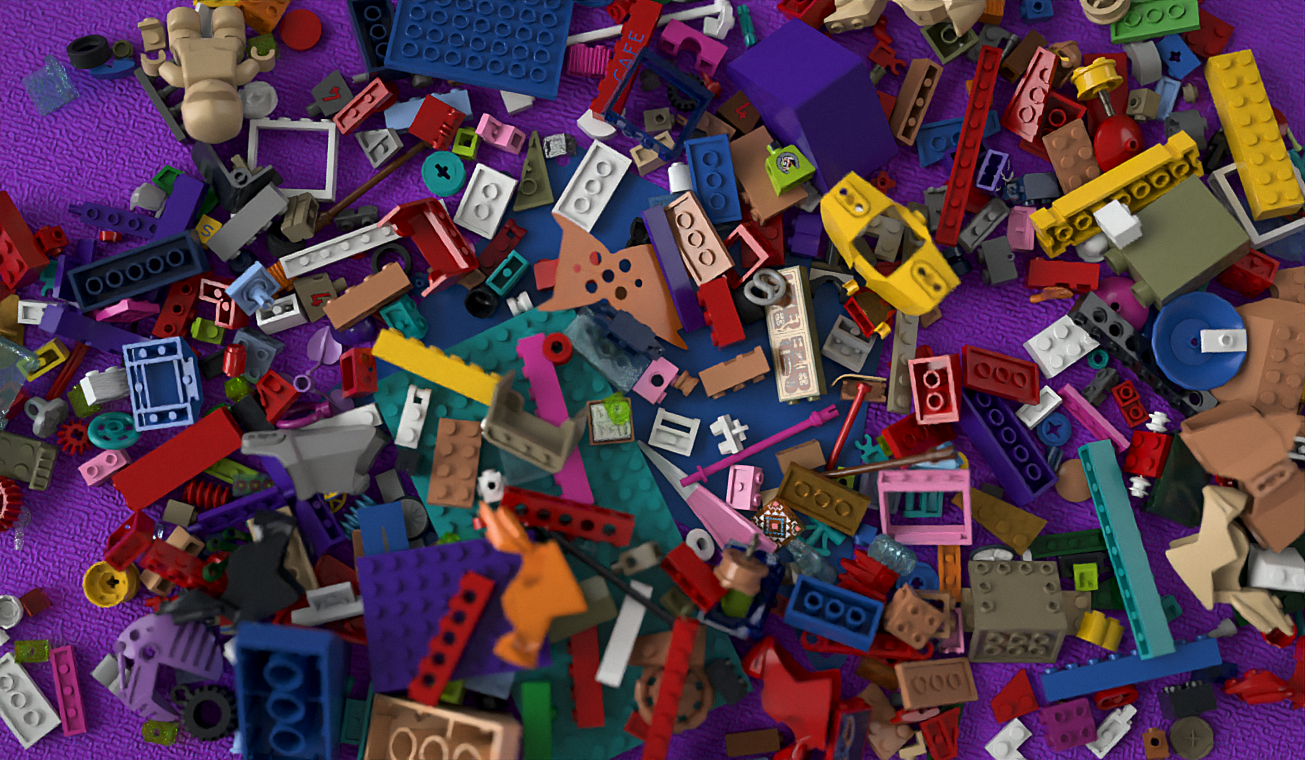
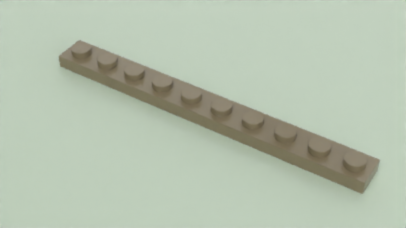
[887,201,929,415]

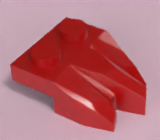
[837,548,900,595]

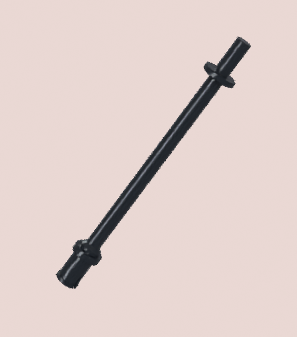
[547,530,698,634]

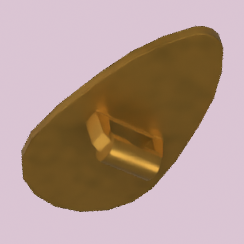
[0,294,24,370]

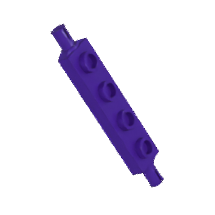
[68,201,158,239]
[187,486,297,535]

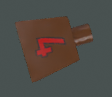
[715,90,761,137]

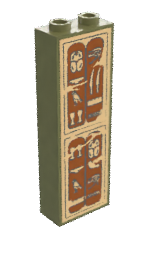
[760,266,827,405]

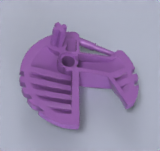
[114,612,224,721]

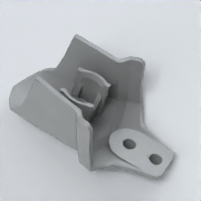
[242,424,376,500]

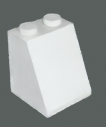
[1247,543,1305,592]

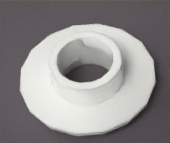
[686,529,715,562]

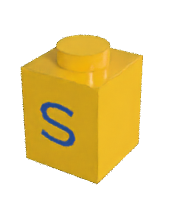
[195,214,223,250]

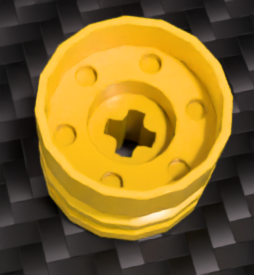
[83,561,141,607]

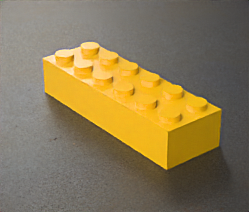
[372,328,503,406]

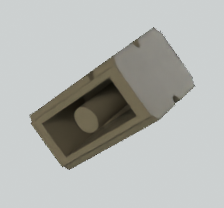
[281,192,319,243]

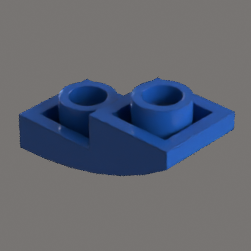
[90,58,140,80]

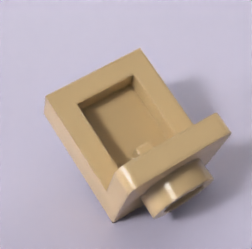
[896,729,928,760]

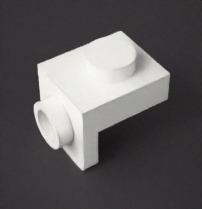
[703,5,735,39]

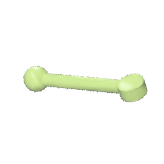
[1287,128,1302,152]

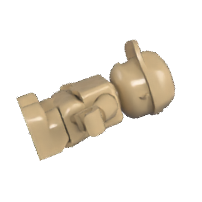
[141,5,275,144]

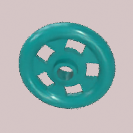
[88,412,142,450]

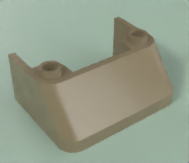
[483,369,591,473]

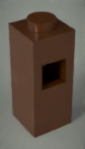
[998,29,1049,85]
[724,726,783,757]

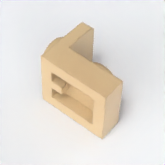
[137,18,168,53]

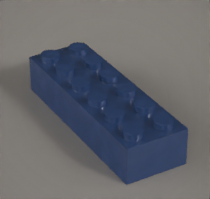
[67,230,211,313]

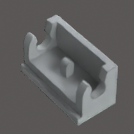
[924,185,948,233]

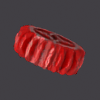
[0,476,24,533]

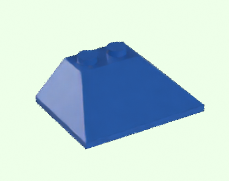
[122,336,204,432]

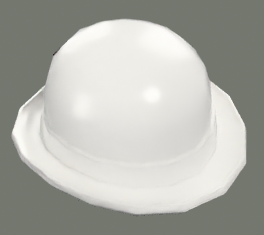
[1075,231,1109,263]

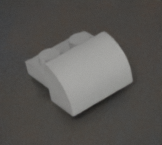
[820,314,878,373]

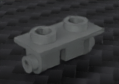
[334,204,380,232]
[1081,367,1120,408]

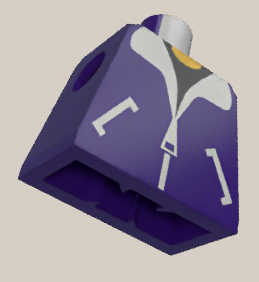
[973,149,1014,199]

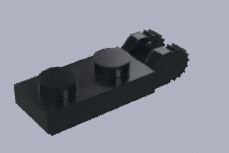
[1057,552,1114,578]

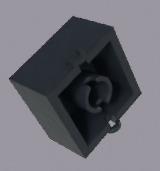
[1156,679,1218,719]

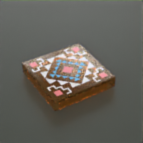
[748,495,806,555]

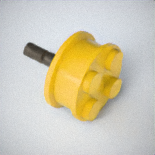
[1070,57,1123,117]

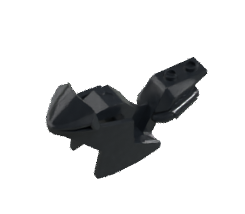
[154,508,306,631]

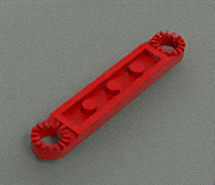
[800,630,934,661]

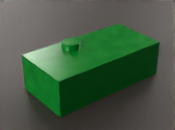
[522,679,557,760]

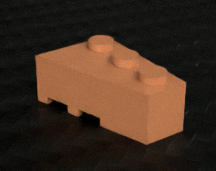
[698,346,770,400]

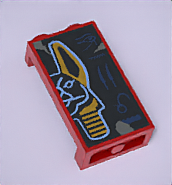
[825,697,873,760]

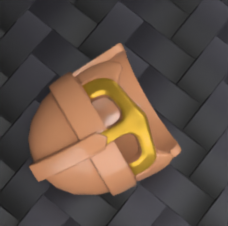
[1047,40,1082,89]

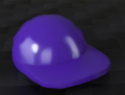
[330,315,377,346]

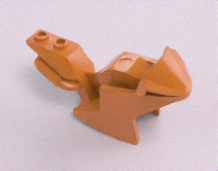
[478,501,588,669]

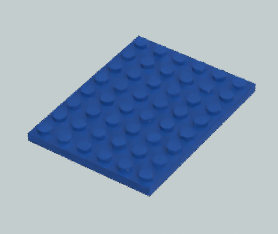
[384,0,574,101]

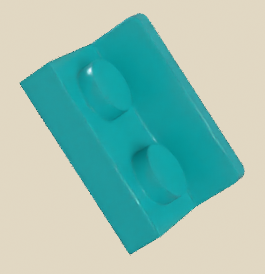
[379,293,428,340]

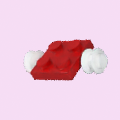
[1122,412,1173,498]

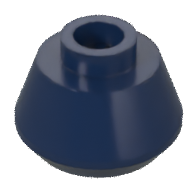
[228,248,257,277]

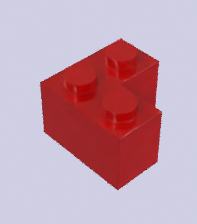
[199,275,249,330]

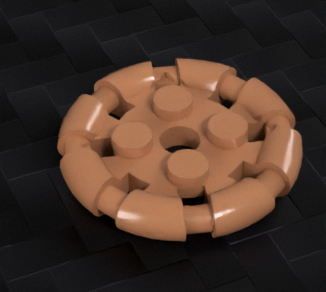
[634,666,715,734]

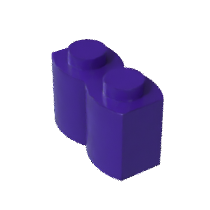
[786,210,823,259]

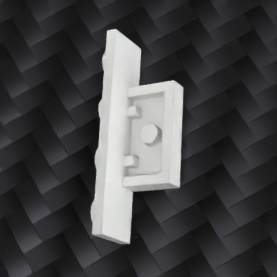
[291,581,364,626]

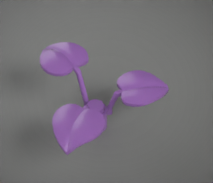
[277,326,355,419]

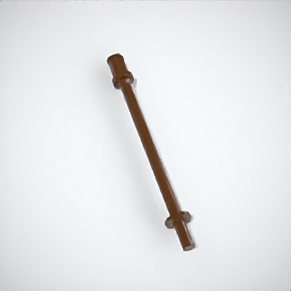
[313,139,433,236]
[810,445,958,479]

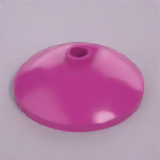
[1093,276,1149,334]

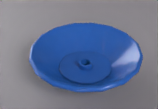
[1152,291,1248,391]

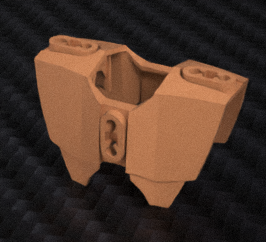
[1179,398,1305,554]

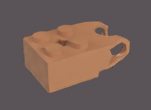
[1268,266,1305,304]

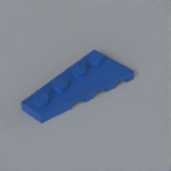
[915,110,1001,169]

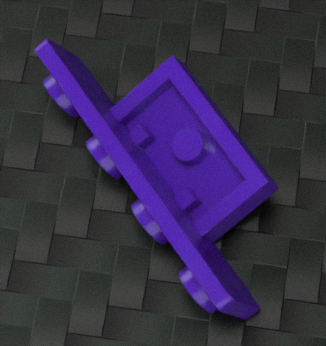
[52,239,97,316]

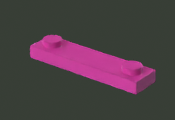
[1056,383,1131,456]
[49,645,89,737]

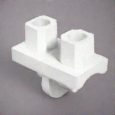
[710,414,749,455]

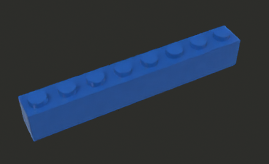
[1039,633,1222,702]

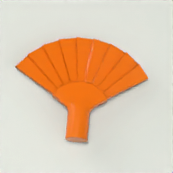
[1030,287,1073,304]

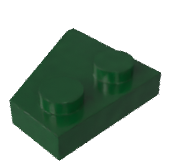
[1091,575,1126,610]

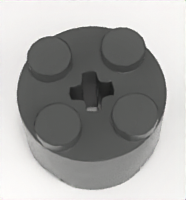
[1164,109,1207,152]

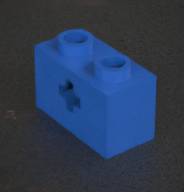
[1155,33,1202,80]

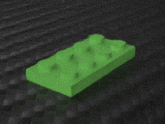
[1110,0,1200,45]

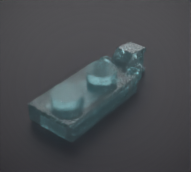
[786,538,839,585]

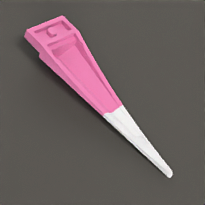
[637,440,777,563]

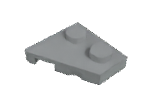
[355,128,404,169]

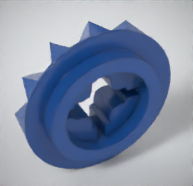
[1036,412,1071,447]

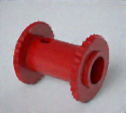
[541,332,574,366]

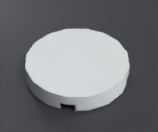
[238,81,278,119]

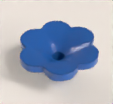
[409,272,430,298]

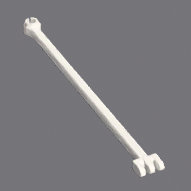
[566,0,731,47]

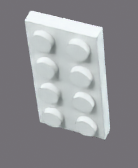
[552,139,632,233]
[0,652,62,749]

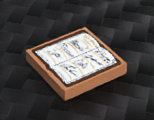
[587,398,634,446]

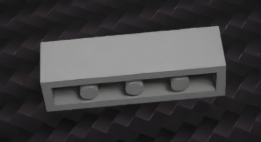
[206,182,290,262]

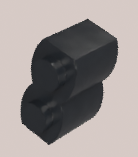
[625,217,650,263]

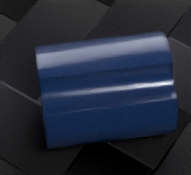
[1043,445,1065,473]

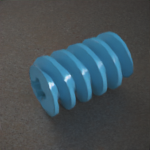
[339,492,379,541]

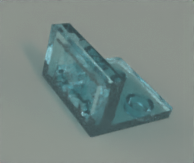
[21,54,80,117]

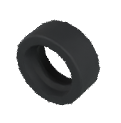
[66,35,112,69]
[371,243,413,278]

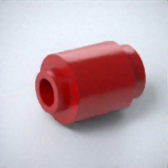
[222,344,247,377]

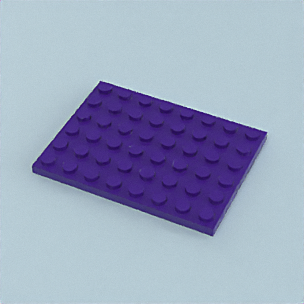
[356,531,553,693]

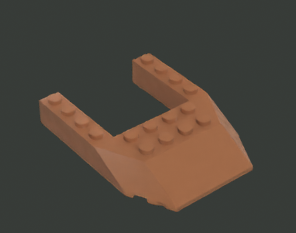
[1208,298,1305,438]

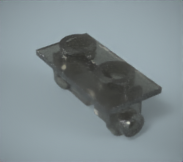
[636,57,681,93]

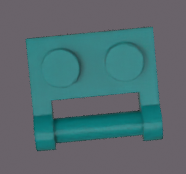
[902,491,943,518]

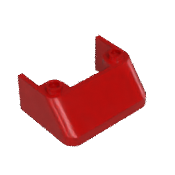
[376,197,479,297]

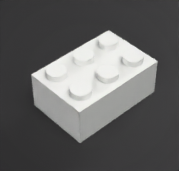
[1022,313,1100,379]

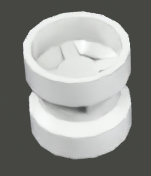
[506,291,534,317]

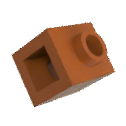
[1142,727,1170,760]

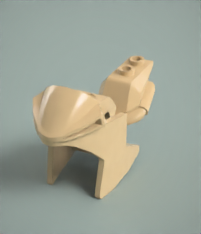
[824,0,986,37]
[1165,484,1295,636]

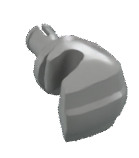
[130,183,168,219]

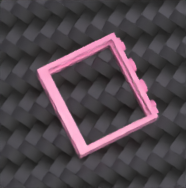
[878,469,972,545]

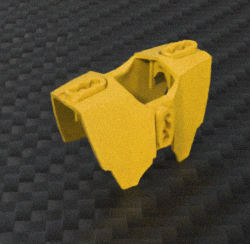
[820,172,960,316]

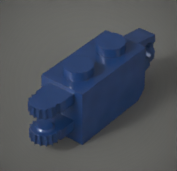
[1002,172,1065,207]
[593,303,665,361]

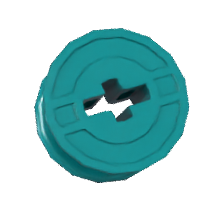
[421,151,466,197]

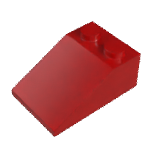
[1018,87,1088,163]
[908,353,962,425]

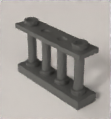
[133,58,191,146]

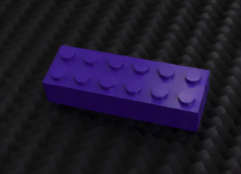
[958,386,1059,508]

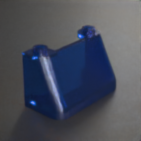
[697,538,787,645]

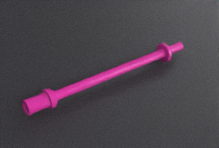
[679,404,839,488]

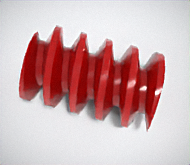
[182,477,232,510]

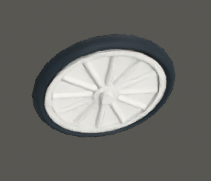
[969,544,1016,561]

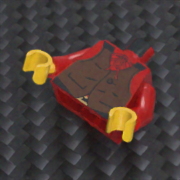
[842,279,897,339]

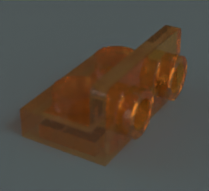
[854,656,900,692]

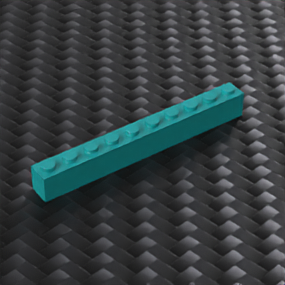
[1077,439,1176,660]

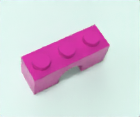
[657,18,728,77]

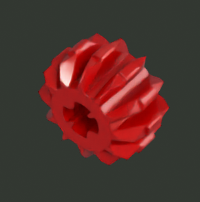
[57,419,93,456]

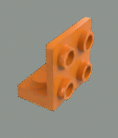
[235,0,291,38]

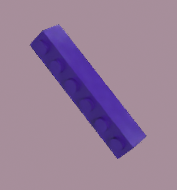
[140,173,211,303]
[258,428,347,557]

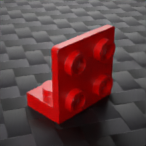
[1215,247,1280,299]

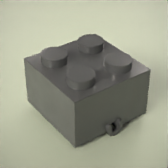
[975,235,1018,289]

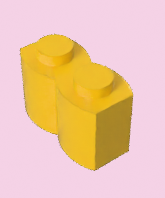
[1076,610,1125,652]

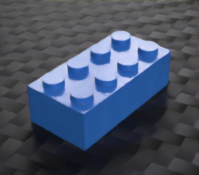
[783,574,884,652]

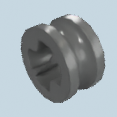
[170,684,192,705]

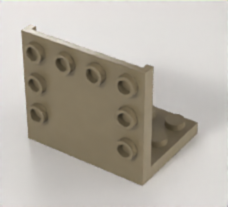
[967,560,1067,663]

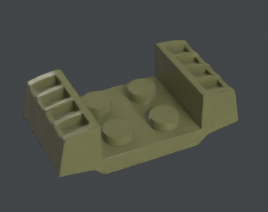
[0,430,60,491]

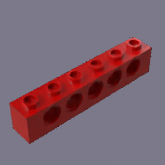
[498,484,635,547]
[408,571,497,708]

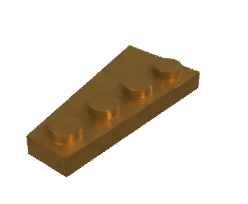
[951,486,1048,556]

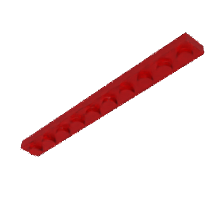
[934,44,1003,248]

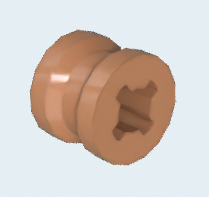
[673,370,699,397]

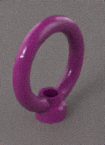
[276,401,333,429]

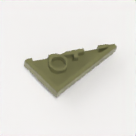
[513,130,555,213]

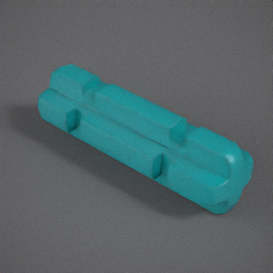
[737,5,757,47]

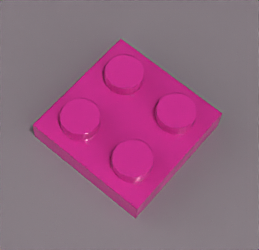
[96,299,160,324]

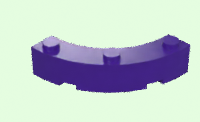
[38,302,161,358]

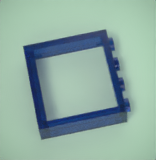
[600,46,715,162]

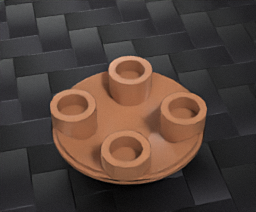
[1055,459,1091,502]

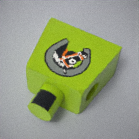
[765,141,816,197]

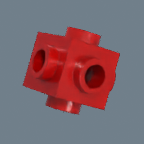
[34,225,70,258]

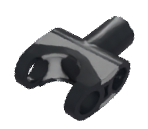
[808,238,855,305]

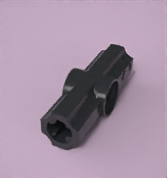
[1201,125,1231,175]

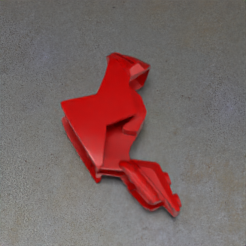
[1219,634,1305,710]
[740,635,842,760]

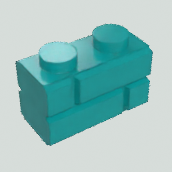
[485,250,531,299]

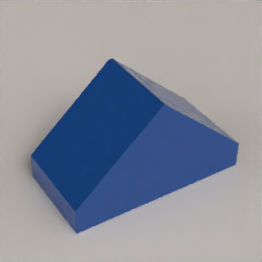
[233,622,353,760]

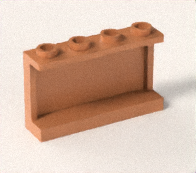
[730,125,808,226]

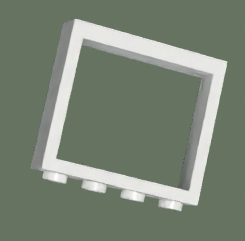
[247,117,339,203]
[1207,151,1305,250]

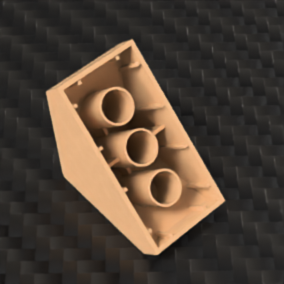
[364,693,521,760]

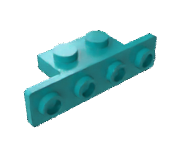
[340,680,380,760]

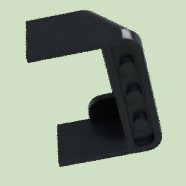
[191,119,285,214]

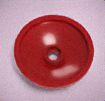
[1094,115,1147,173]

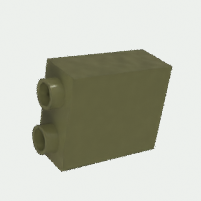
[1103,173,1251,311]

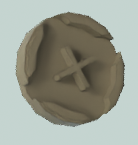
[1169,716,1214,760]

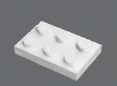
[453,163,518,240]

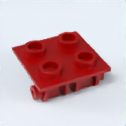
[408,94,466,151]

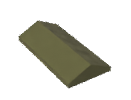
[548,575,619,644]

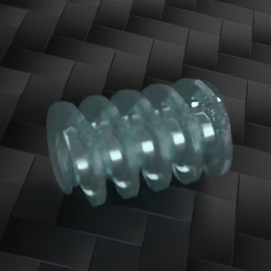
[867,534,917,576]

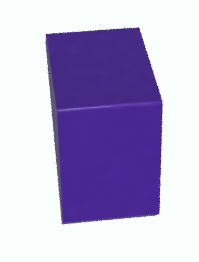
[725,17,899,199]

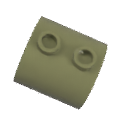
[920,21,980,66]

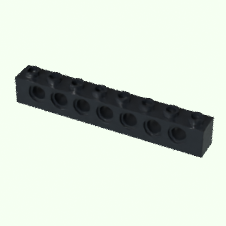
[1067,291,1218,420]

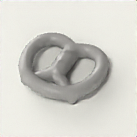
[744,268,786,307]

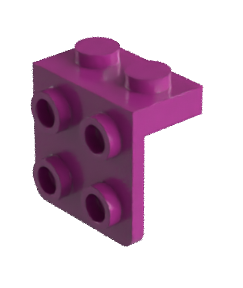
[1038,698,1098,752]

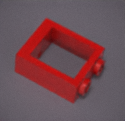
[721,222,777,290]
[339,347,378,399]
[103,508,155,574]

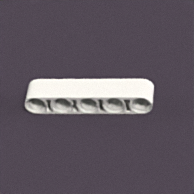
[596,579,653,687]

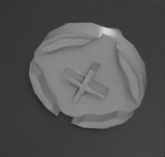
[24,397,69,439]

